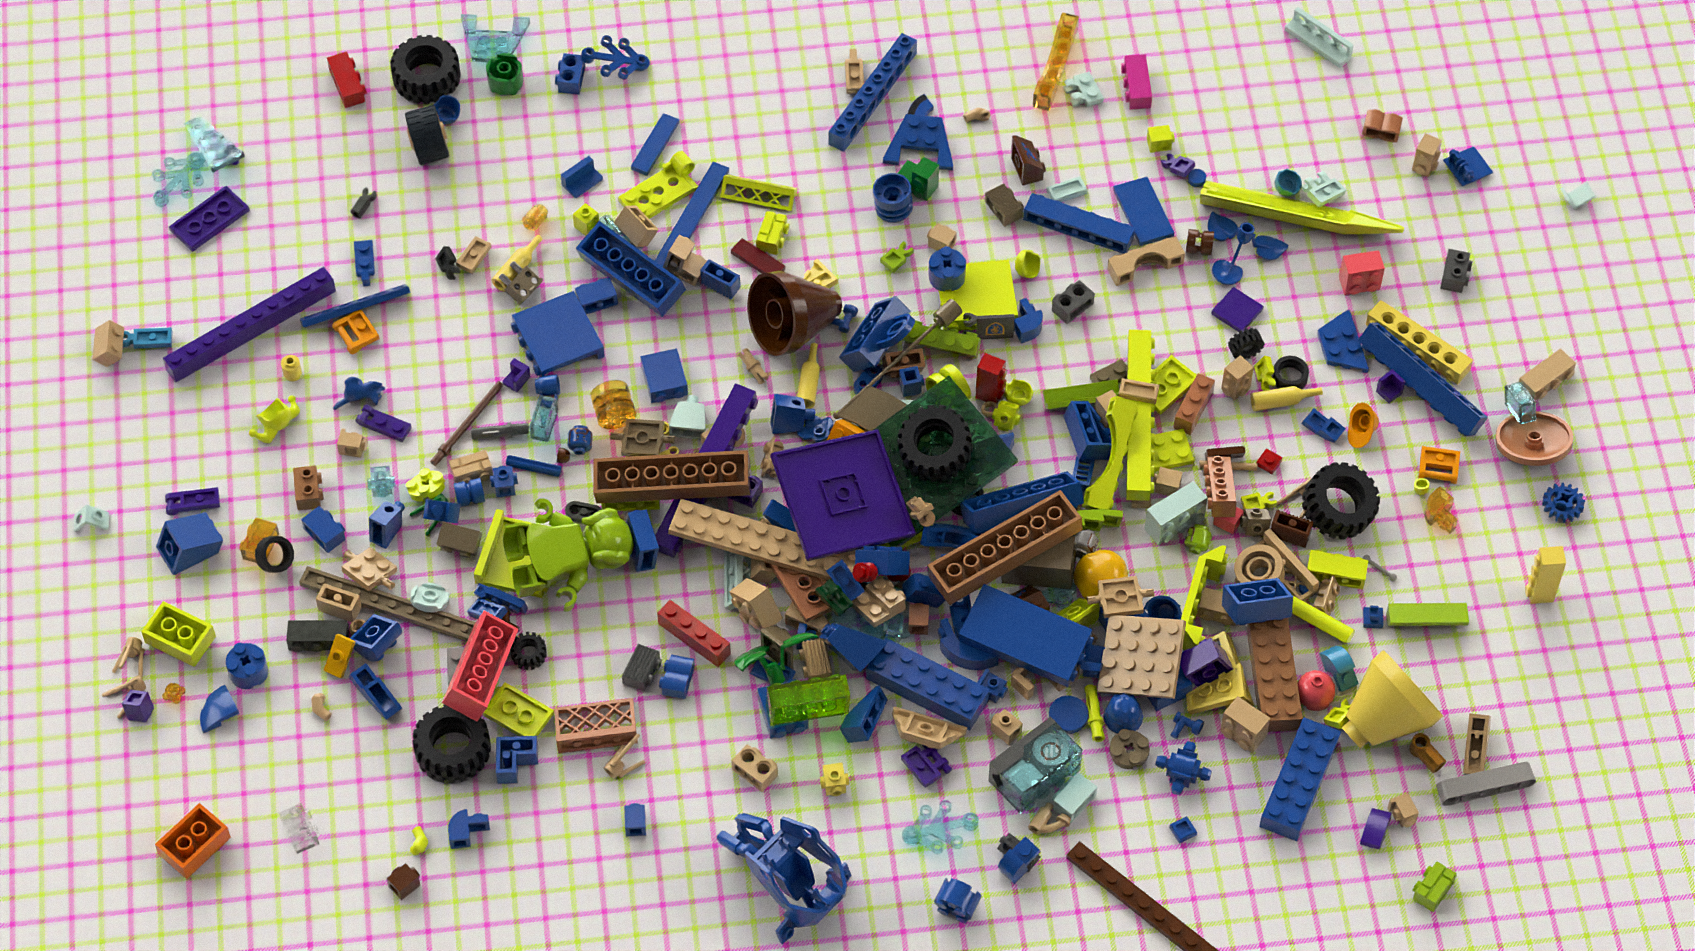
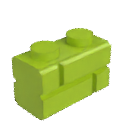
[1412,862,1457,912]

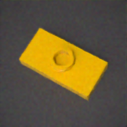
[323,634,356,678]

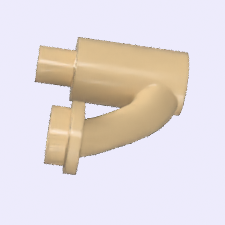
[1028,802,1071,835]

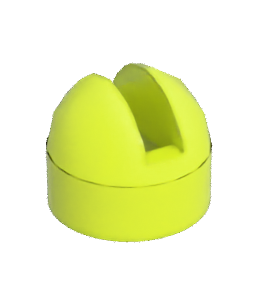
[1414,478,1429,495]

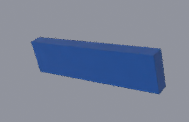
[631,113,679,176]

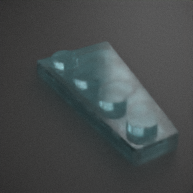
[184,116,245,173]

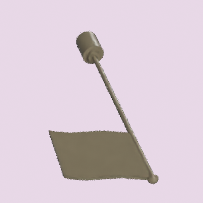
[833,299,963,442]

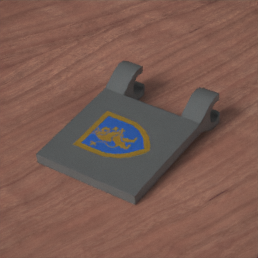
[962,313,1015,340]

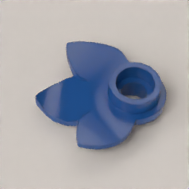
[796,415,833,443]

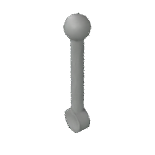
[1363,555,1397,581]

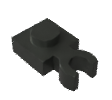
[435,246,460,280]

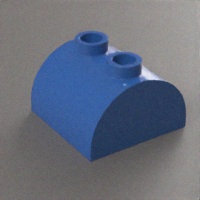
[350,614,402,662]

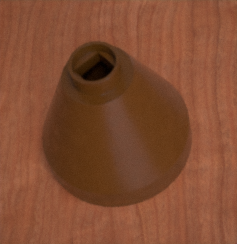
[747,271,842,356]

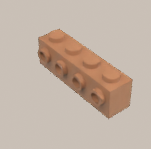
[1203,456,1236,517]

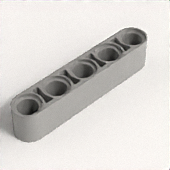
[1436,762,1536,806]

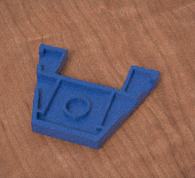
[883,114,953,170]

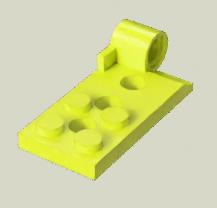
[618,151,698,219]

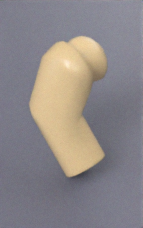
[311,693,332,721]

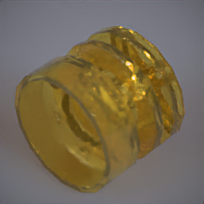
[590,380,636,429]

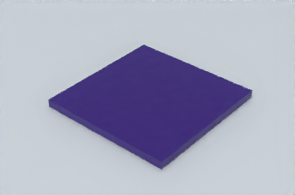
[770,429,916,561]

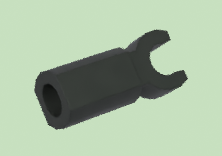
[350,187,377,219]

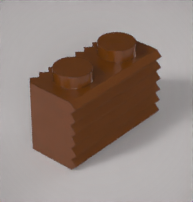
[1270,510,1313,548]

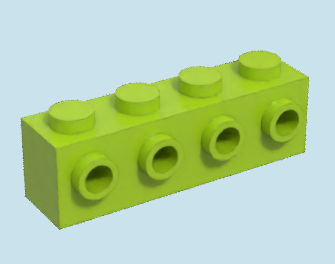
[902,320,981,358]

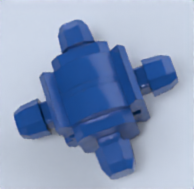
[1155,741,1212,795]

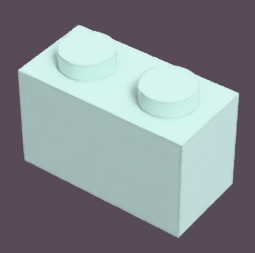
[1052,773,1097,823]

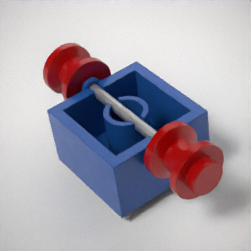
[852,546,911,582]

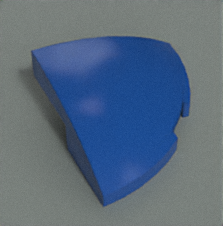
[200,685,239,734]

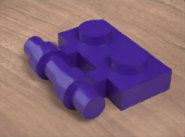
[901,745,952,788]

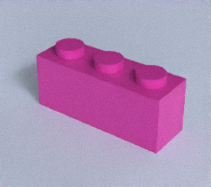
[1121,54,1152,109]

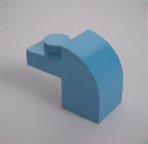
[1319,646,1359,692]

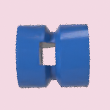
[453,478,485,507]

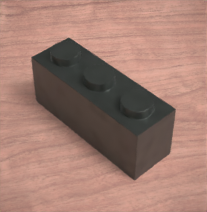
[286,620,349,652]

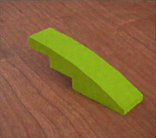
[1074,509,1123,535]

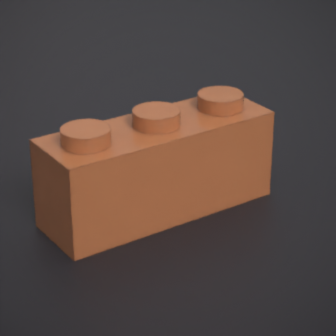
[1173,373,1215,435]

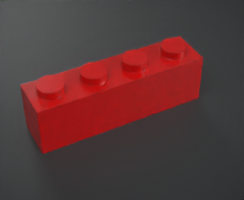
[657,600,731,667]

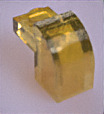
[1424,487,1458,534]

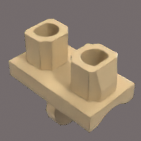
[906,496,935,527]

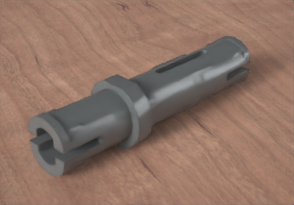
[471,422,529,439]

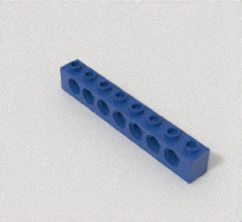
[828,33,917,152]

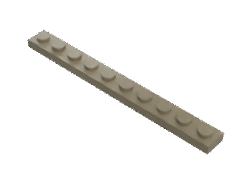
[299,566,476,641]

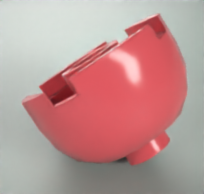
[1297,670,1335,711]

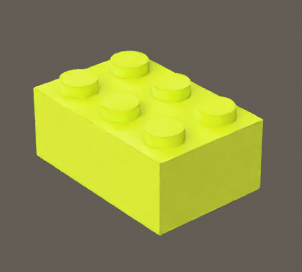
[141,601,216,667]

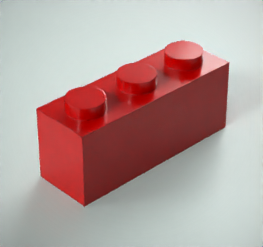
[326,51,367,108]
[975,353,1007,404]

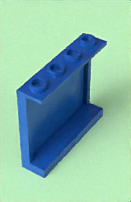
[510,291,605,377]

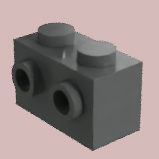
[1440,249,1473,293]

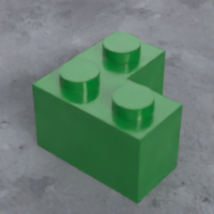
[898,157,939,201]

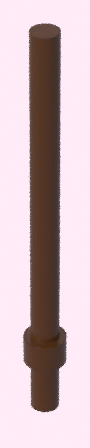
[430,381,504,466]

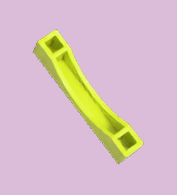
[1081,396,1138,510]

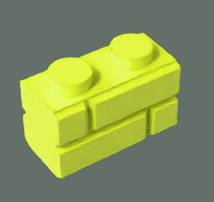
[756,211,790,255]

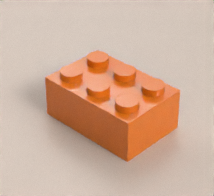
[155,803,231,879]

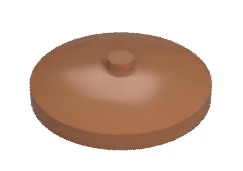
[1496,411,1573,466]

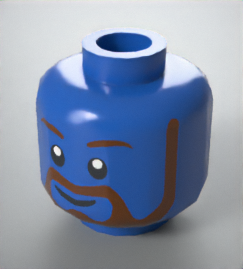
[567,425,593,455]

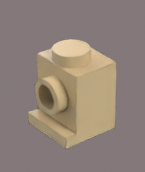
[337,428,368,458]
[1387,793,1419,827]

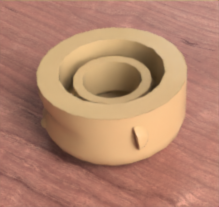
[1234,544,1286,583]

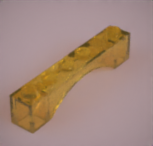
[1033,12,1079,111]

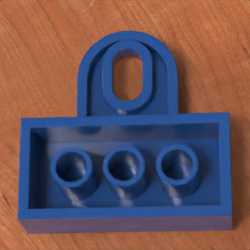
[839,296,915,372]

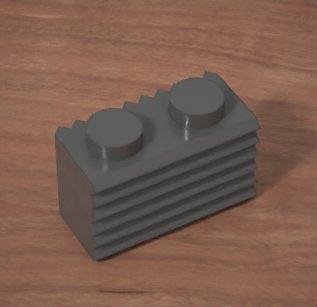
[622,644,662,691]

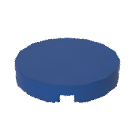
[1049,695,1089,734]

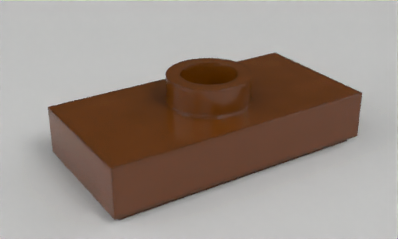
[1205,446,1246,461]

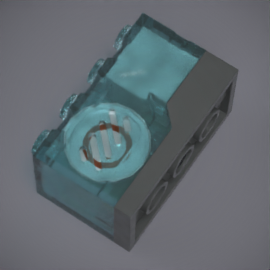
[988,717,1083,814]

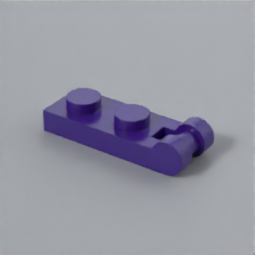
[355,404,412,442]
[165,487,220,515]

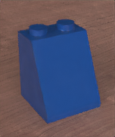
[156,512,223,575]
[819,623,887,672]

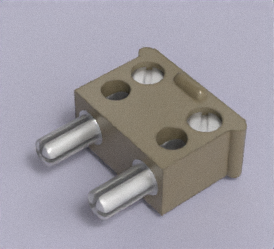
[499,261,543,305]

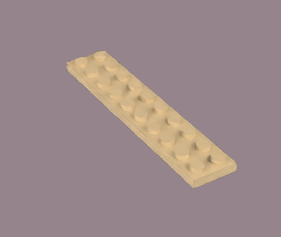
[668,499,856,581]

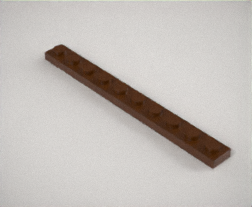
[1066,841,1219,951]

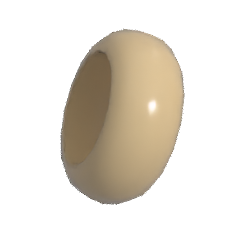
[981,401,998,418]

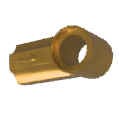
[1409,733,1447,773]

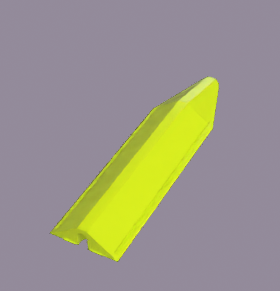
[1200,180,1404,234]

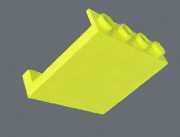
[938,260,1018,331]
[474,509,549,598]

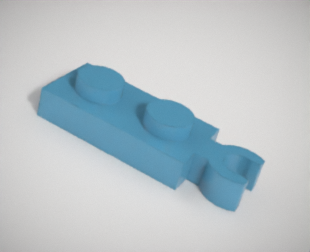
[123,327,173,349]

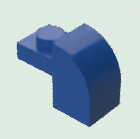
[1014,298,1043,344]
[423,499,461,523]
[1080,645,1105,678]
[448,809,490,849]
[998,836,1041,884]

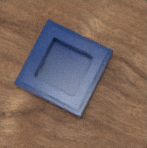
[1169,816,1197,844]

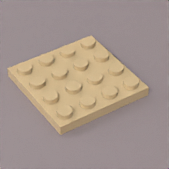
[1097,615,1186,699]

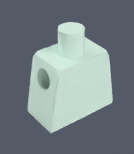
[669,395,706,439]

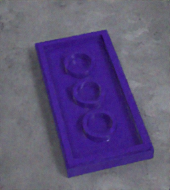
[169,186,250,252]

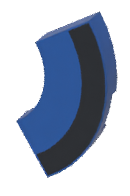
[907,94,934,116]

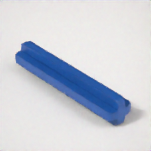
[506,455,562,477]

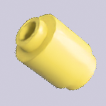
[281,355,302,381]

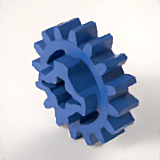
[1542,482,1585,523]

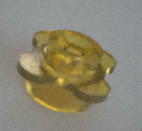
[162,683,186,704]

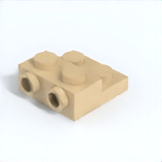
[852,577,906,628]

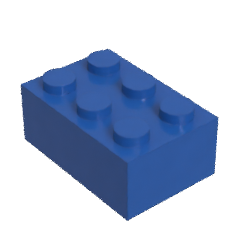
[1222,578,1293,625]

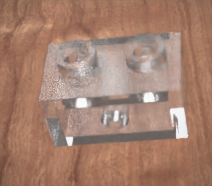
[279,803,321,854]

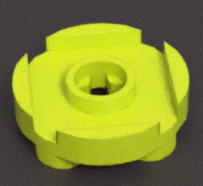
[406,468,445,502]

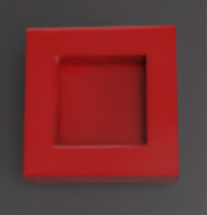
[1256,448,1283,474]

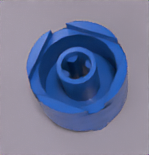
[928,246,966,291]
[226,643,268,689]
[934,878,982,924]

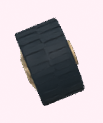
[405,105,449,165]

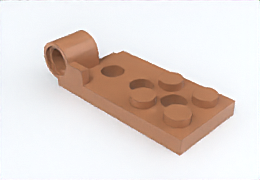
[769,563,832,623]

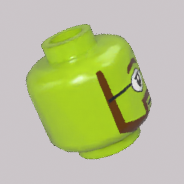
[1184,524,1212,554]

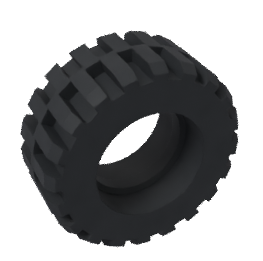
[390,35,461,104]
[897,405,973,482]
[1302,462,1380,540]
[412,704,491,783]

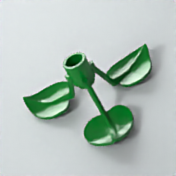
[734,633,819,686]

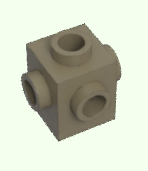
[1240,508,1271,537]

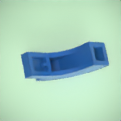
[920,523,981,548]
[937,618,999,670]

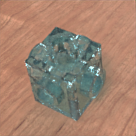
[367,466,396,497]

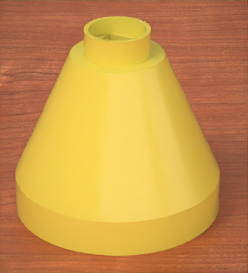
[1342,650,1444,749]

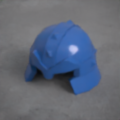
[1144,595,1182,620]
[1103,693,1143,734]

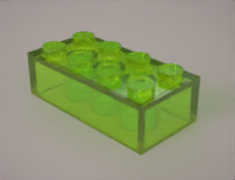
[766,674,851,726]

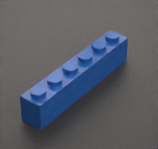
[1023,193,1135,254]

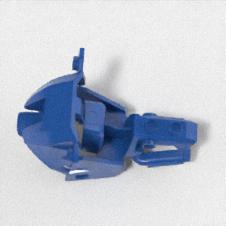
[717,813,852,944]

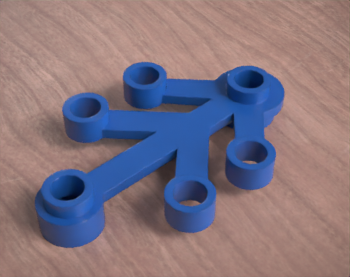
[580,35,650,80]

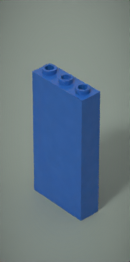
[959,584,1094,687]

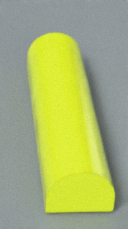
[1292,595,1355,643]

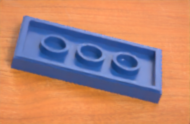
[1113,177,1174,246]

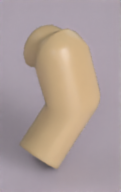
[963,108,991,123]

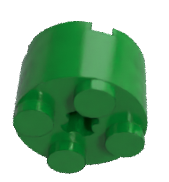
[486,53,524,95]

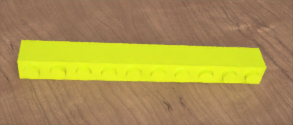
[1126,329,1155,501]

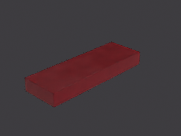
[731,238,786,273]

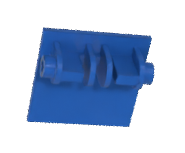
[1443,146,1493,187]

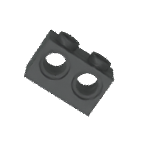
[1052,280,1095,324]

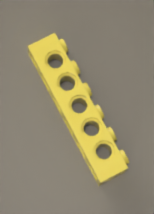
[1366,300,1473,385]

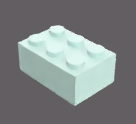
[1144,481,1208,545]

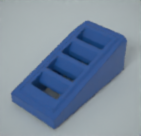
[1072,456,1095,492]

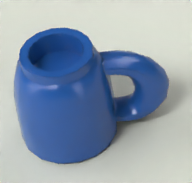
[535,374,560,407]

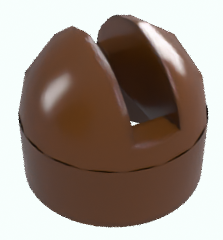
[556,448,571,463]

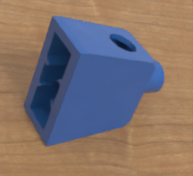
[770,394,815,434]
[369,501,405,549]

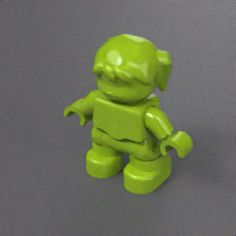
[503,498,634,612]

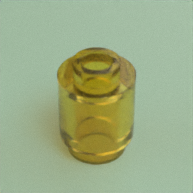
[522,204,548,231]

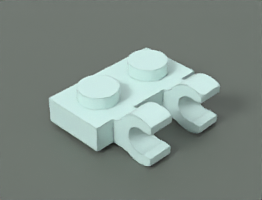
[1063,71,1104,107]
[1301,171,1346,207]

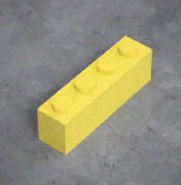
[1525,546,1566,604]

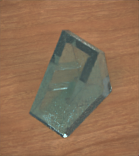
[880,613,904,644]

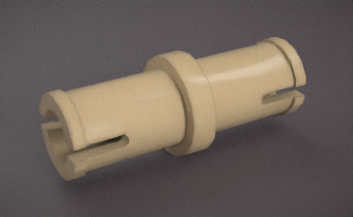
[738,348,769,384]

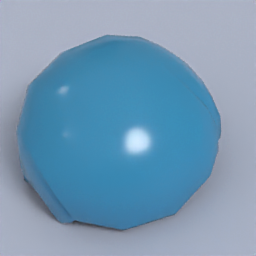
[1274,168,1302,196]

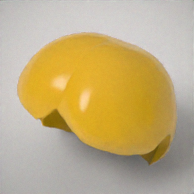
[1073,550,1128,600]

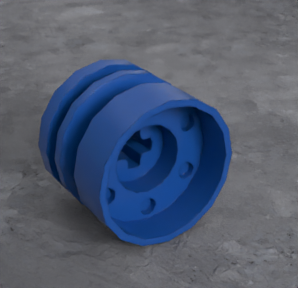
[873,173,913,222]

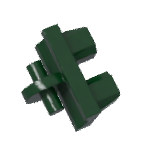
[815,579,853,617]

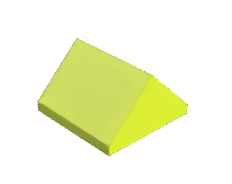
[1055,598,1100,627]

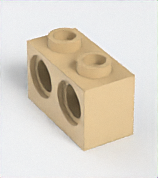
[731,744,778,792]

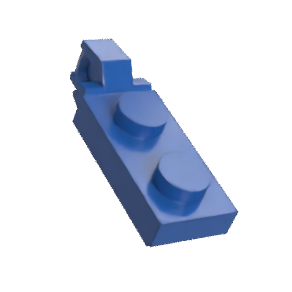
[354,240,375,287]
[474,583,528,614]

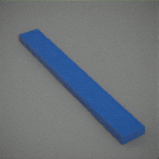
[655,162,729,267]

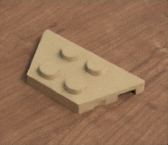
[892,706,967,749]

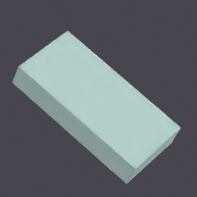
[1047,176,1088,202]

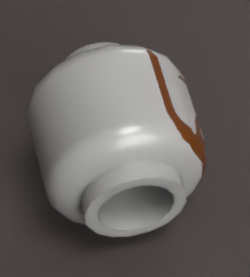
[1075,529,1099,559]

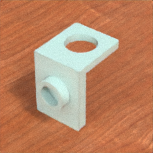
[1560,182,1596,210]
[74,505,109,532]

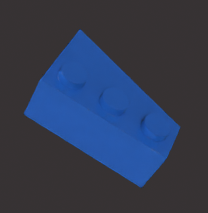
[1063,401,1112,460]

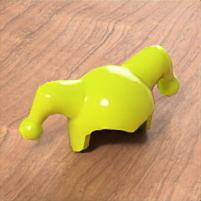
[249,395,300,443]

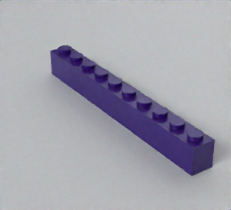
[163,267,336,383]
[655,383,758,558]

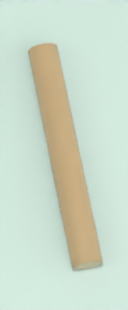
[1199,460,1257,471]

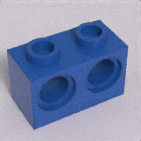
[555,53,586,95]

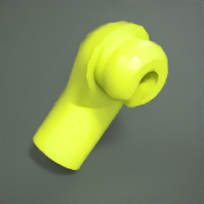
[410,826,428,856]

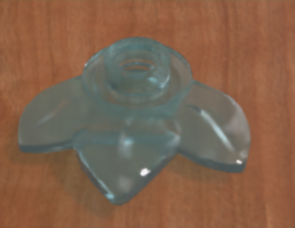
[1041,582,1077,609]

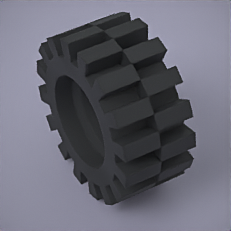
[1228,328,1265,359]
[510,632,547,670]

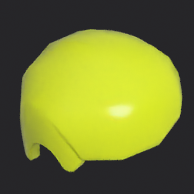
[1015,250,1041,278]
[1004,379,1033,406]

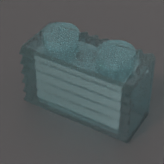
[1504,382,1536,424]
[529,395,558,442]

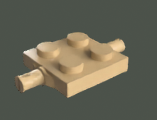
[342,547,397,591]
[1087,576,1154,618]

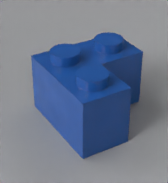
[496,736,538,784]

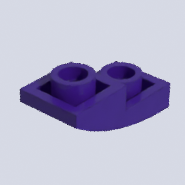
[1360,808,1392,850]

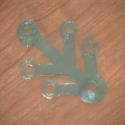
[152,152,205,207]
[902,800,979,854]

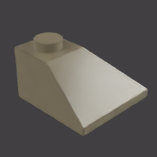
[760,625,794,670]

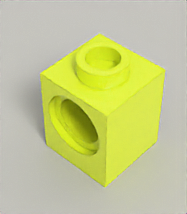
[1147,125,1175,153]
[573,203,599,236]

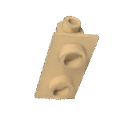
[760,436,784,478]
[1313,576,1340,616]

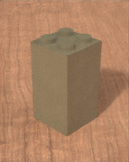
[1001,536,1076,590]

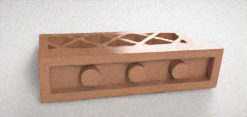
[554,698,638,753]

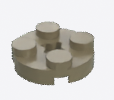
[1109,729,1150,769]

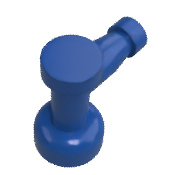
[830,304,858,333]
[1170,711,1204,739]

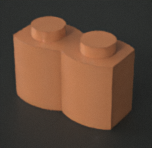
[1362,109,1403,142]

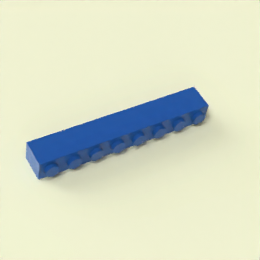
[1358,322,1488,436]

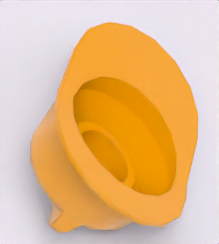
[1348,402,1379,448]

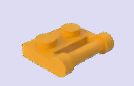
[332,309,380,354]
[1418,446,1460,484]

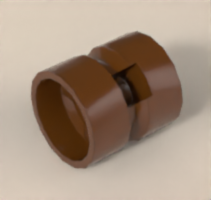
[1186,229,1214,255]

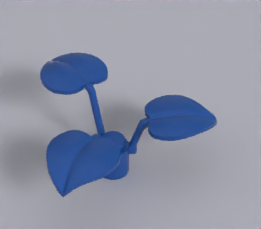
[1207,211,1289,285]

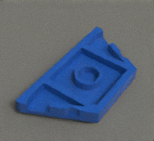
[1317,310,1369,373]

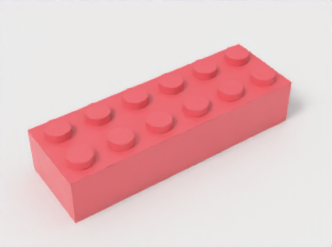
[442,610,518,721]

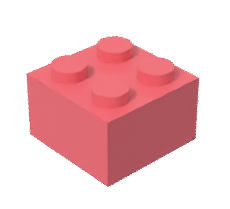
[1339,250,1385,295]

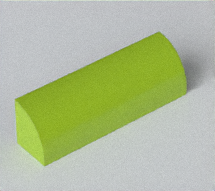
[1386,603,1469,626]

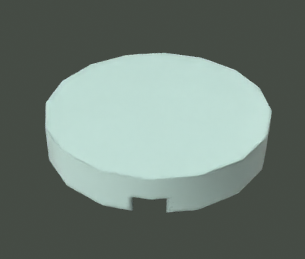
[410,583,450,612]

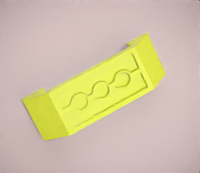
[1181,545,1229,651]

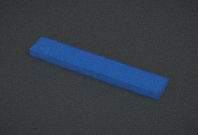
[300,284,411,328]

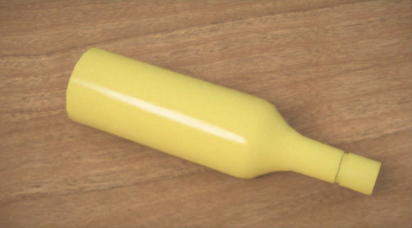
[491,235,543,292]
[797,343,820,409]
[1250,386,1323,411]

